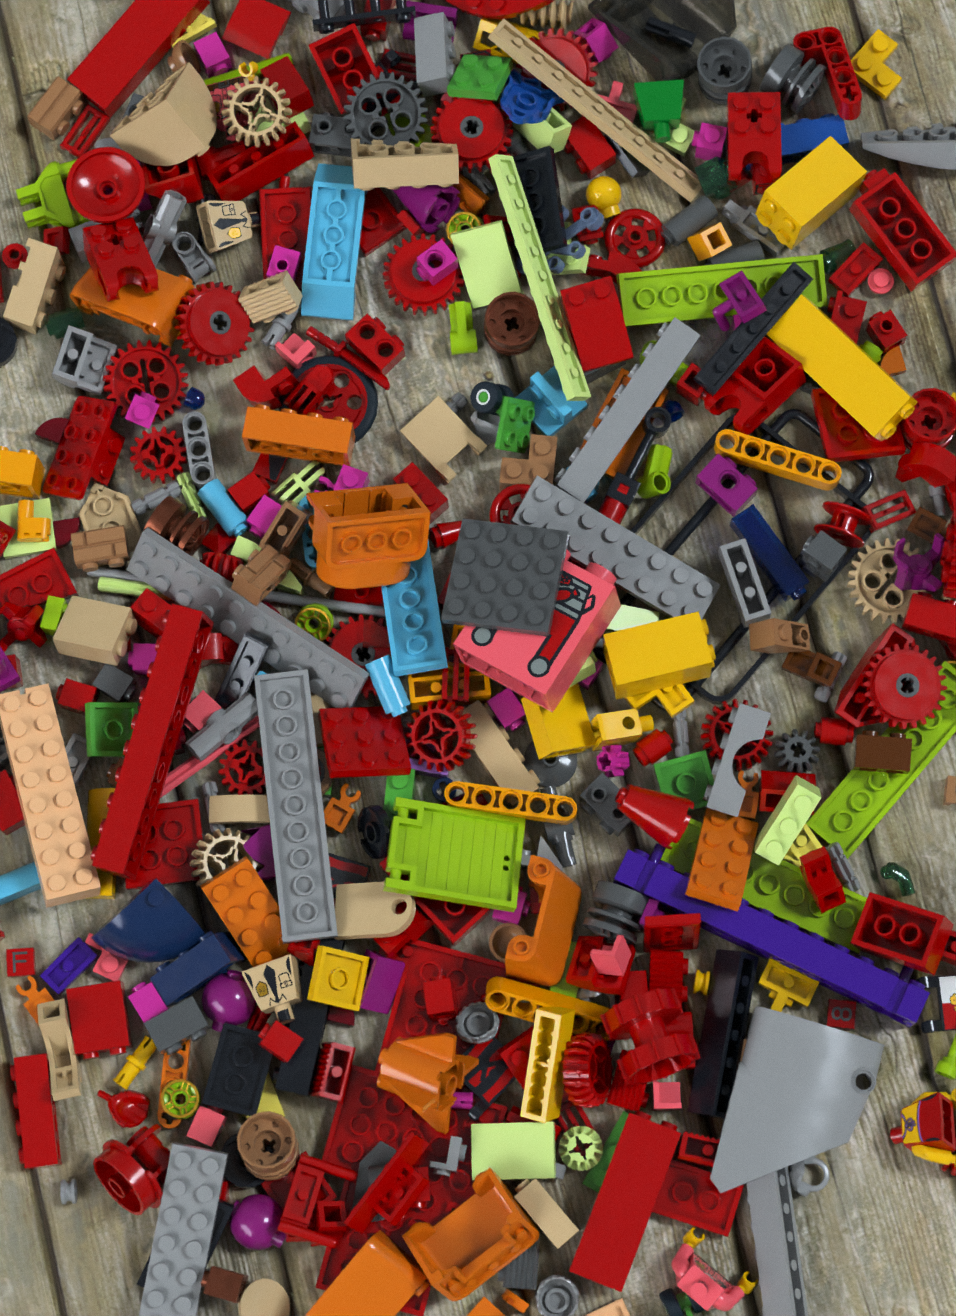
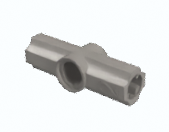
[143,189,187,268]
[185,692,258,761]

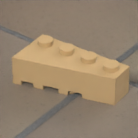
[351,139,459,191]

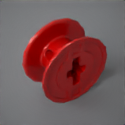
[814,501,873,548]

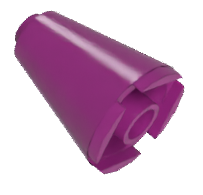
[393,185,460,233]

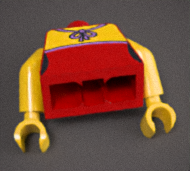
[890,1089,956,1168]

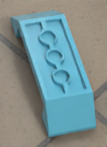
[301,163,368,321]

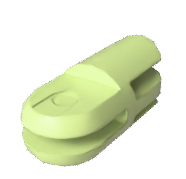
[270,461,325,505]

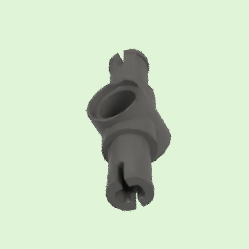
[540,785,577,868]

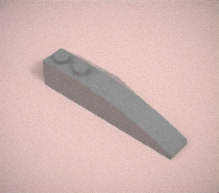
[861,121,956,170]

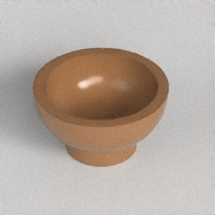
[167,40,201,74]
[489,923,527,962]

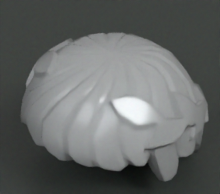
[456,1001,499,1044]
[535,1275,579,1316]

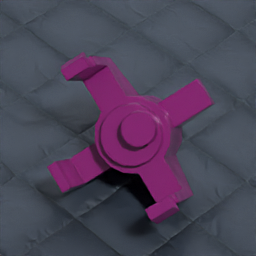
[893,533,945,592]

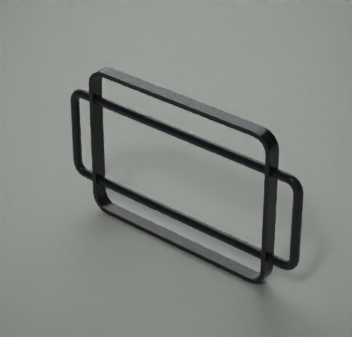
[593,409,874,711]

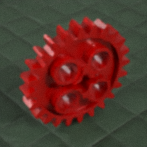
[103,340,189,425]
[940,510,956,598]

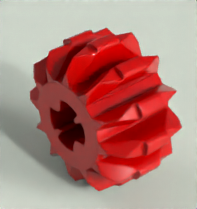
[200,552,244,583]

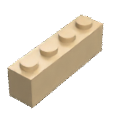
[452,700,541,809]

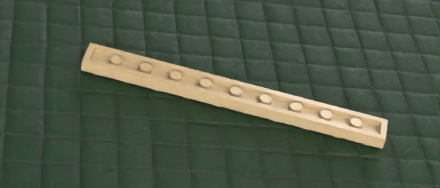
[488,18,706,203]

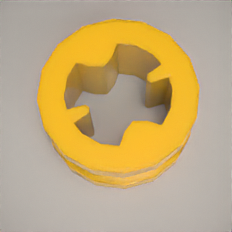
[693,969,710,996]

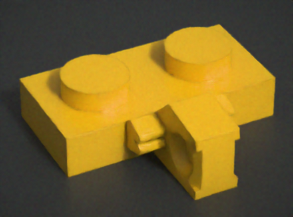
[758,958,819,1012]

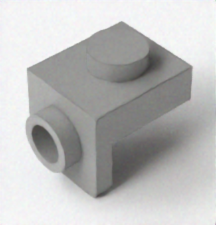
[429,1136,467,1176]

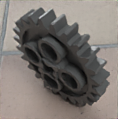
[344,72,428,146]

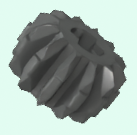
[774,729,820,773]

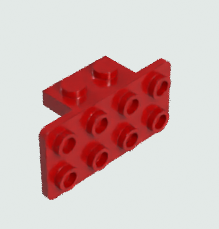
[42,396,125,500]

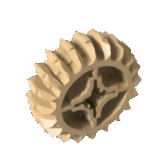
[221,76,292,148]
[190,828,263,894]

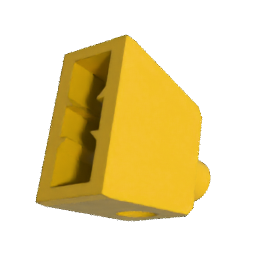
[590,709,654,751]

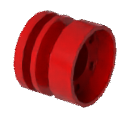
[899,388,956,451]

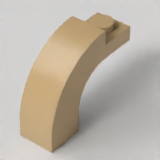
[37,999,82,1101]

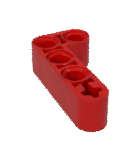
[793,27,862,120]

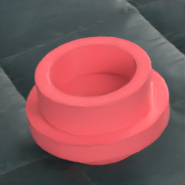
[868,268,894,294]

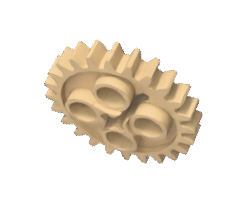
[847,538,933,624]

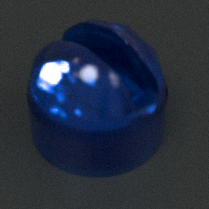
[183,387,205,410]
[662,400,685,423]

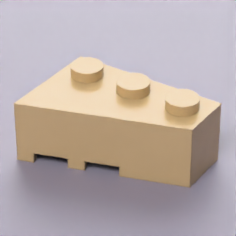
[3,238,66,335]

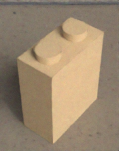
[53,596,137,666]
[514,1178,579,1250]

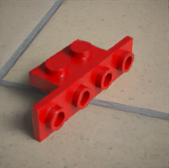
[344,1132,430,1234]

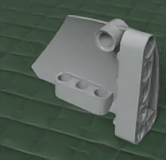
[710,1007,884,1193]

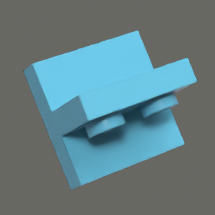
[515,366,588,436]

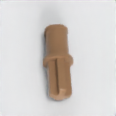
[289,558,336,599]

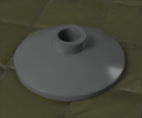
[524,741,577,787]

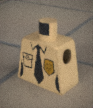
[196,201,261,254]
[242,954,303,1024]

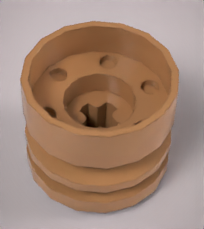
[237,1111,299,1181]

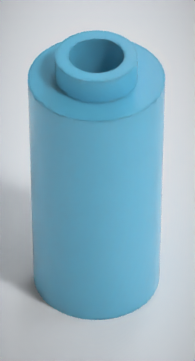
[197,479,249,537]
[365,655,411,717]

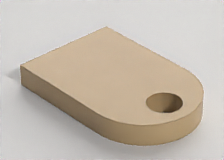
[334,882,416,940]

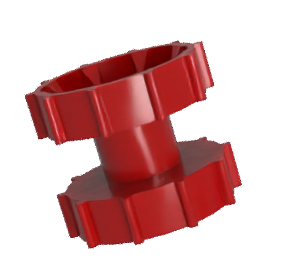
[600,988,701,1086]

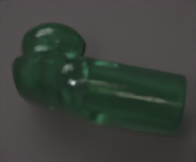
[880,862,916,897]

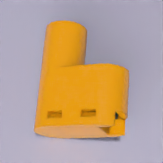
[17,500,51,542]

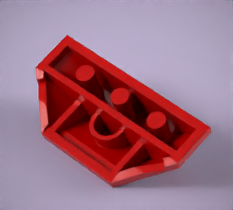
[834,623,915,727]

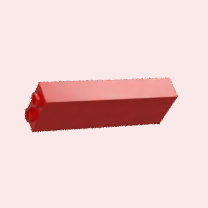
[67,0,210,118]
[569,1110,681,1292]

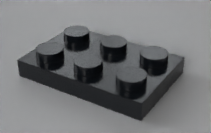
[202,1023,272,1117]

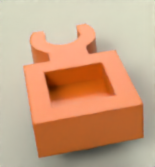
[737,770,760,820]
[324,783,361,834]
[16,976,55,1025]

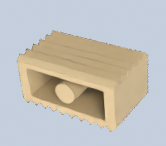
[239,270,303,324]

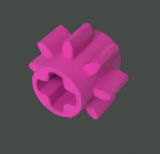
[597,745,630,778]

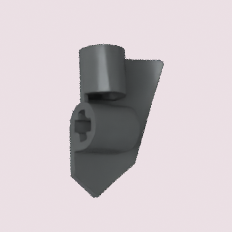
[352,1141,397,1222]

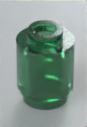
[45,307,85,339]

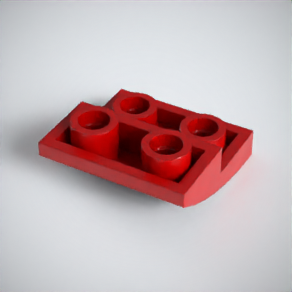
[222,0,292,59]

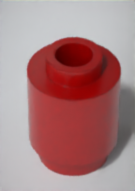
[814,717,854,746]
[632,729,673,767]

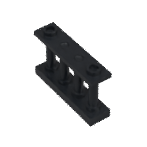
[312,0,416,34]

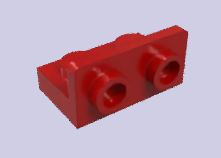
[827,290,867,344]

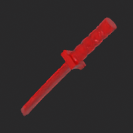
[306,326,390,390]

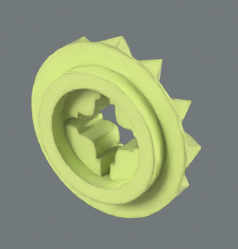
[559,1126,603,1171]

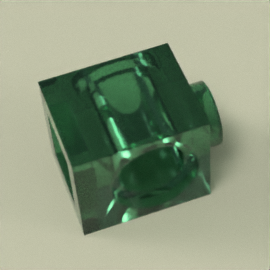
[694,157,737,200]

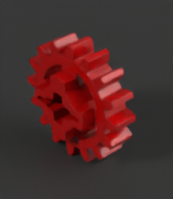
[130,426,187,484]
[218,740,266,795]

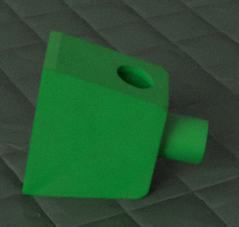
[633,79,684,143]

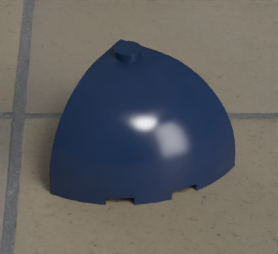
[90,879,205,963]

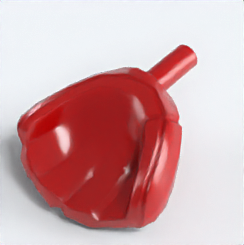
[97,1090,150,1128]

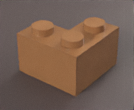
[499,434,558,491]

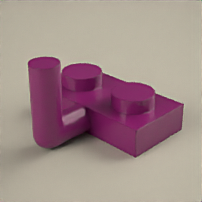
[712,271,767,332]

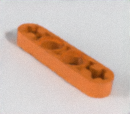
[157,1039,192,1129]

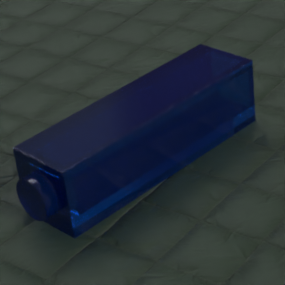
[730,504,809,602]

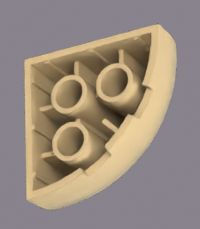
[110,62,217,166]

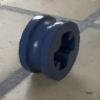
[432,777,457,803]

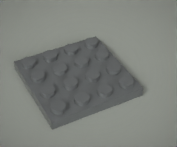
[441,518,570,636]

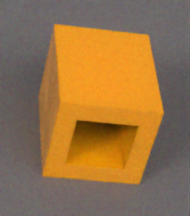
[687,222,732,261]

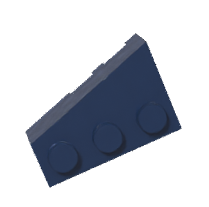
[150,931,248,1006]

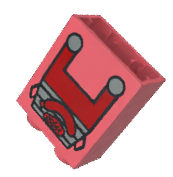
[453,550,621,713]

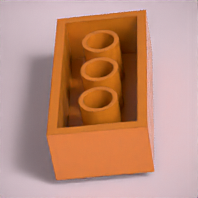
[242,404,356,466]

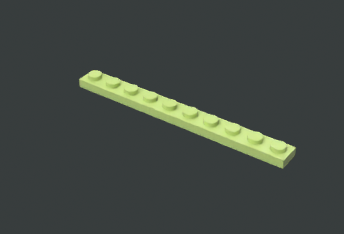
[488,154,591,401]

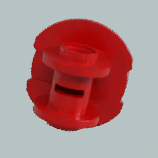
[93,1124,171,1215]

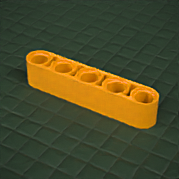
[714,429,842,491]
[444,781,577,825]
[485,976,610,1041]

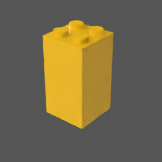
[755,136,867,250]
[603,611,716,700]

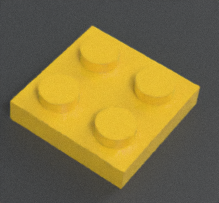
[307,946,370,1011]

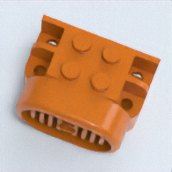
[306,483,430,589]

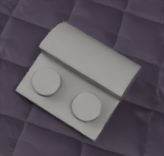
[52,325,117,395]

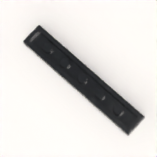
[693,262,813,396]

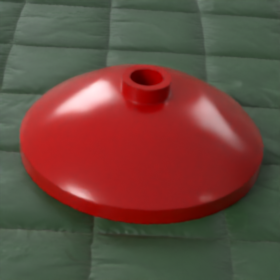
[66,147,146,223]

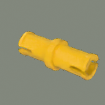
[113,1035,157,1090]

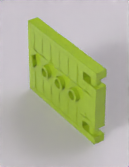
[383,797,526,912]

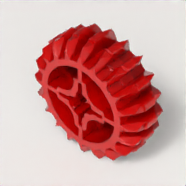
[405,699,478,772]
[700,699,773,772]
[562,1032,613,1108]

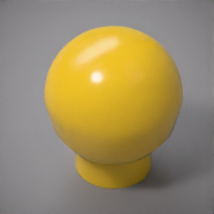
[586,176,622,219]

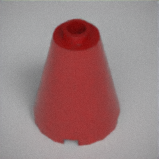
[615,784,694,850]

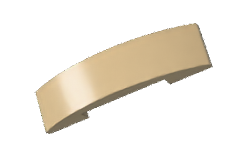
[209,795,270,824]

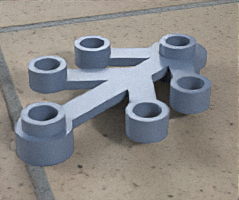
[516,205,604,275]

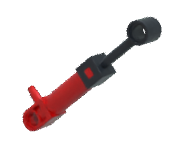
[569,407,672,570]

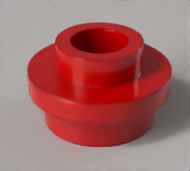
[2,243,28,269]

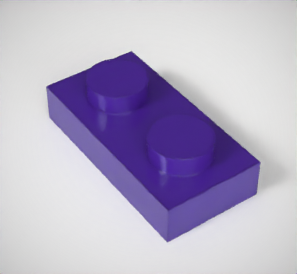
[40,937,99,995]

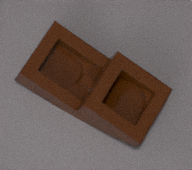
[781,651,842,688]

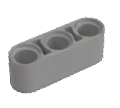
[182,411,217,490]

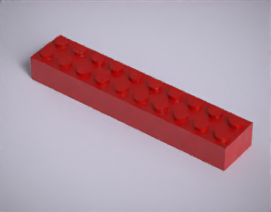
[91,603,214,881]

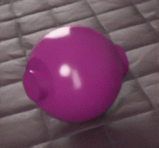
[202,970,256,1032]
[230,1194,286,1251]

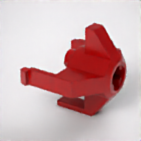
[0,602,47,652]

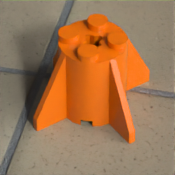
[377,1033,479,1134]

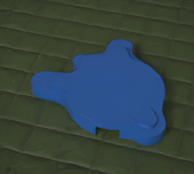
[500,69,565,124]

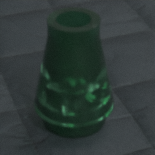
[820,239,856,274]

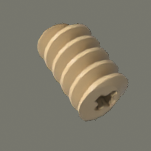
[520,0,574,31]

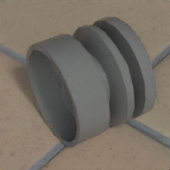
[697,37,752,105]
[760,44,827,114]
[582,880,649,945]

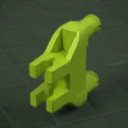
[16,159,90,229]

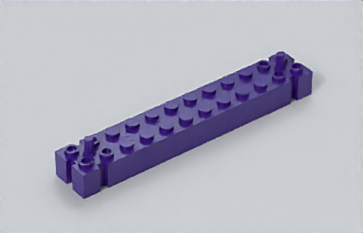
[613,843,930,1028]

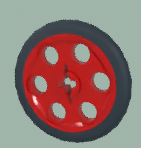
[279,355,378,443]

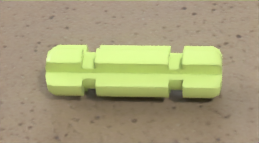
[176,472,207,518]

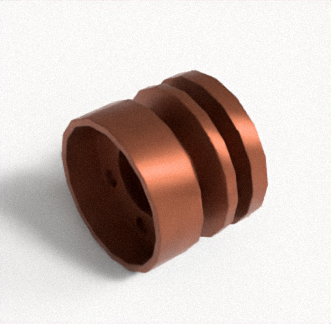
[484,292,540,356]
[143,496,209,556]

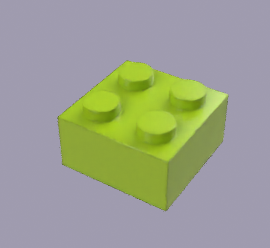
[40,595,68,636]

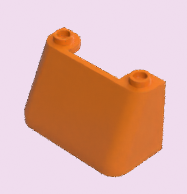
[69,267,195,347]
[505,855,582,986]
[402,1168,540,1301]
[305,1230,430,1316]

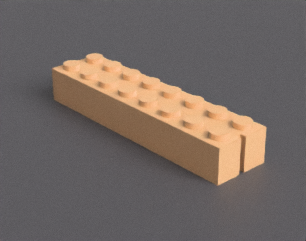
[0,683,101,908]

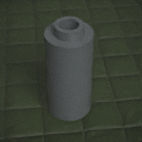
[661,195,718,247]
[704,240,765,265]

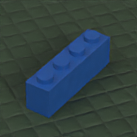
[745,113,849,171]

